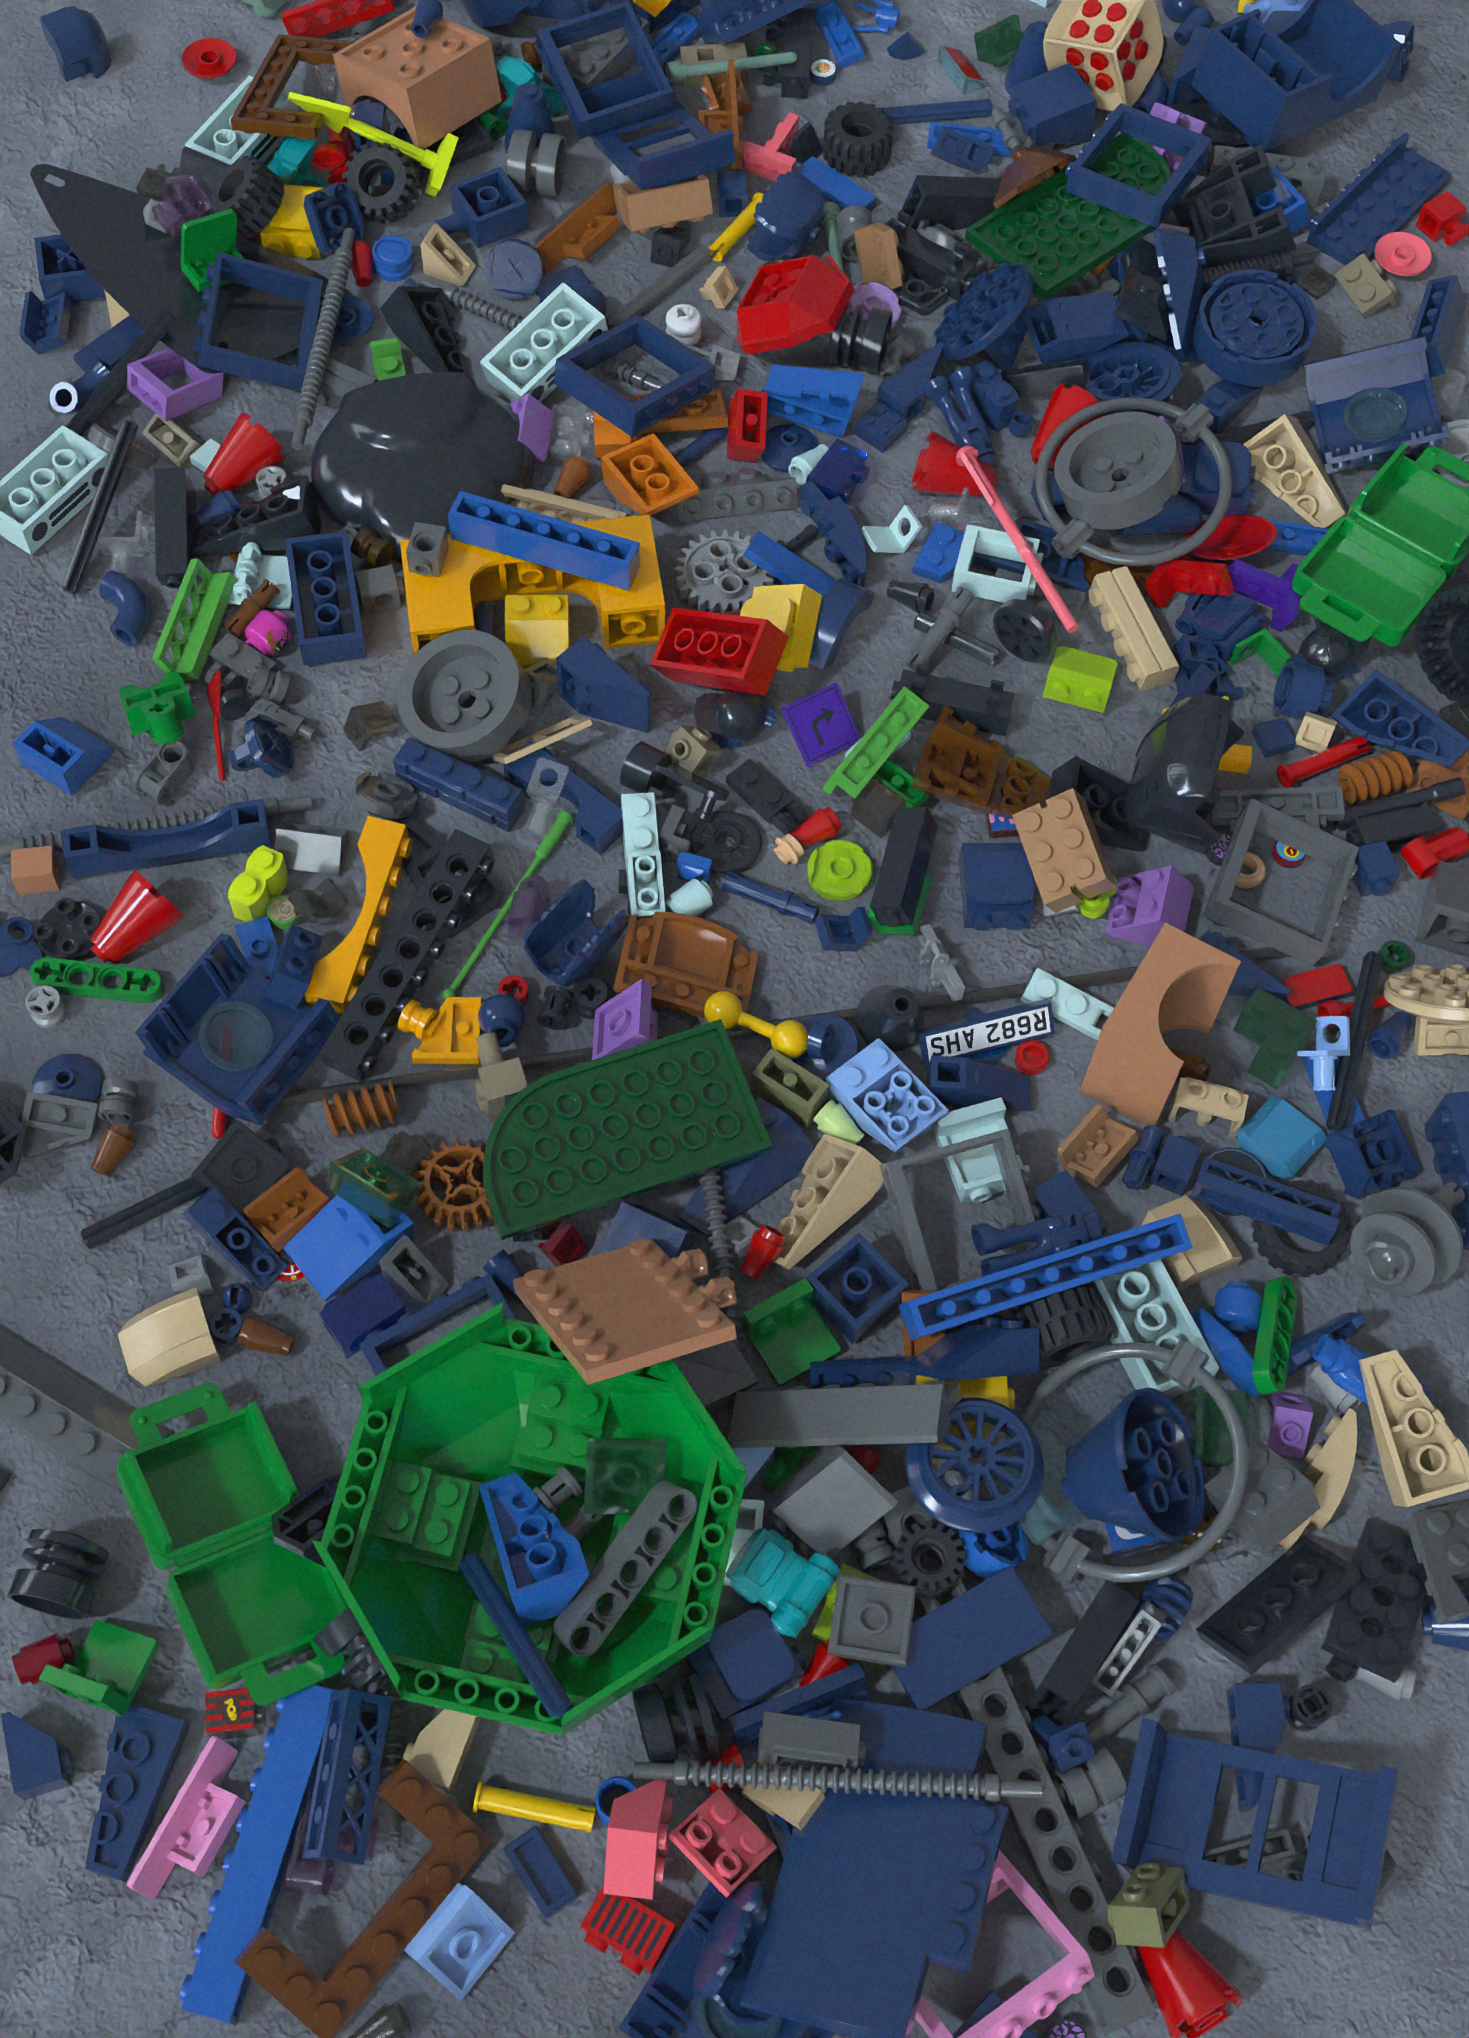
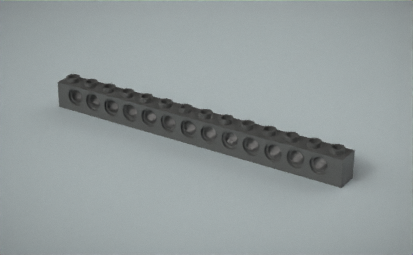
[878,1486,1156,2036]

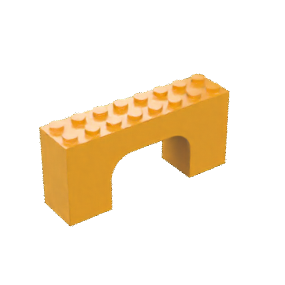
[400,515,665,655]

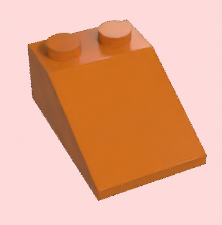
[601,433,700,516]

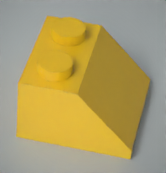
[505,595,570,669]

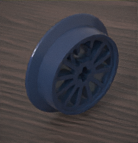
[1083,342,1181,416]
[905,1397,1044,1533]

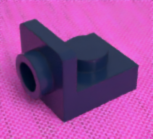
[1031,1715,1095,1773]

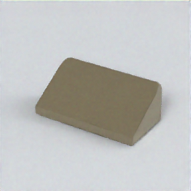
[142,413,203,467]

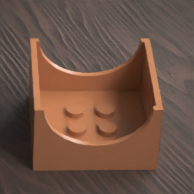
[333,6,502,149]
[1080,923,1241,1126]

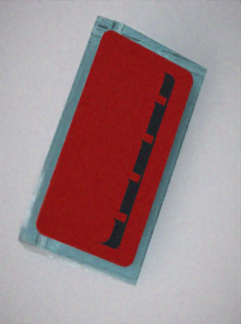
[938,45,988,95]

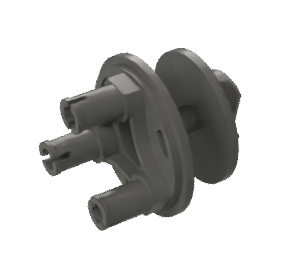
[1351,1182,1465,1296]

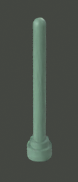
[666,52,797,85]
[820,202,845,274]

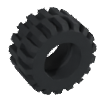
[822,101,894,177]
[342,142,420,224]
[209,155,285,239]
[1015,1287,1114,1368]

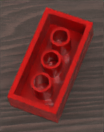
[650,608,789,696]

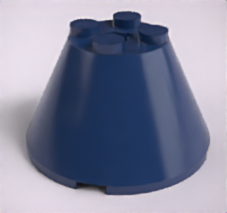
[1061,1388,1205,1542]

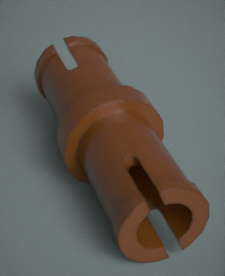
[224,579,280,639]

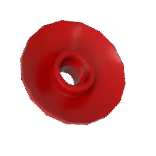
[182,38,237,79]

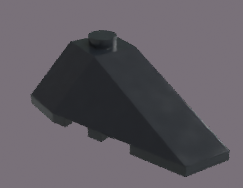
[1113,237,1172,341]
[380,286,469,374]

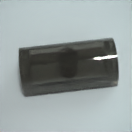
[1102,1540,1189,1590]

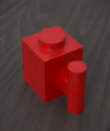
[1415,191,1469,246]

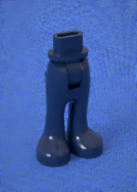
[922,366,997,468]
[971,1212,1103,1277]

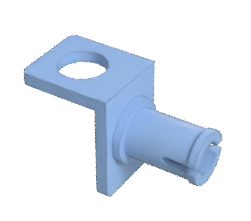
[1297,1016,1350,1091]

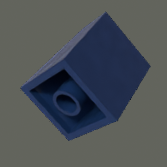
[1008,63,1096,145]
[599,1202,699,1259]

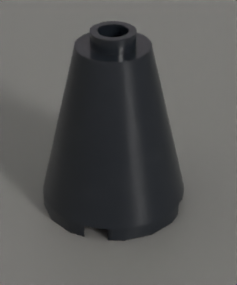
[856,985,924,1052]

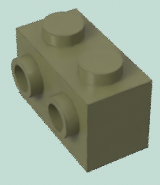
[750,1048,829,1128]
[1108,1863,1190,1948]

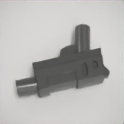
[235,698,318,744]

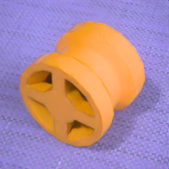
[398,999,439,1041]

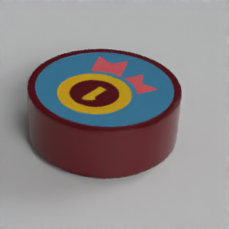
[1272,841,1306,868]

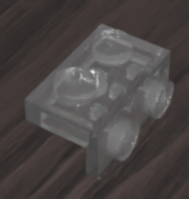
[546,403,594,460]

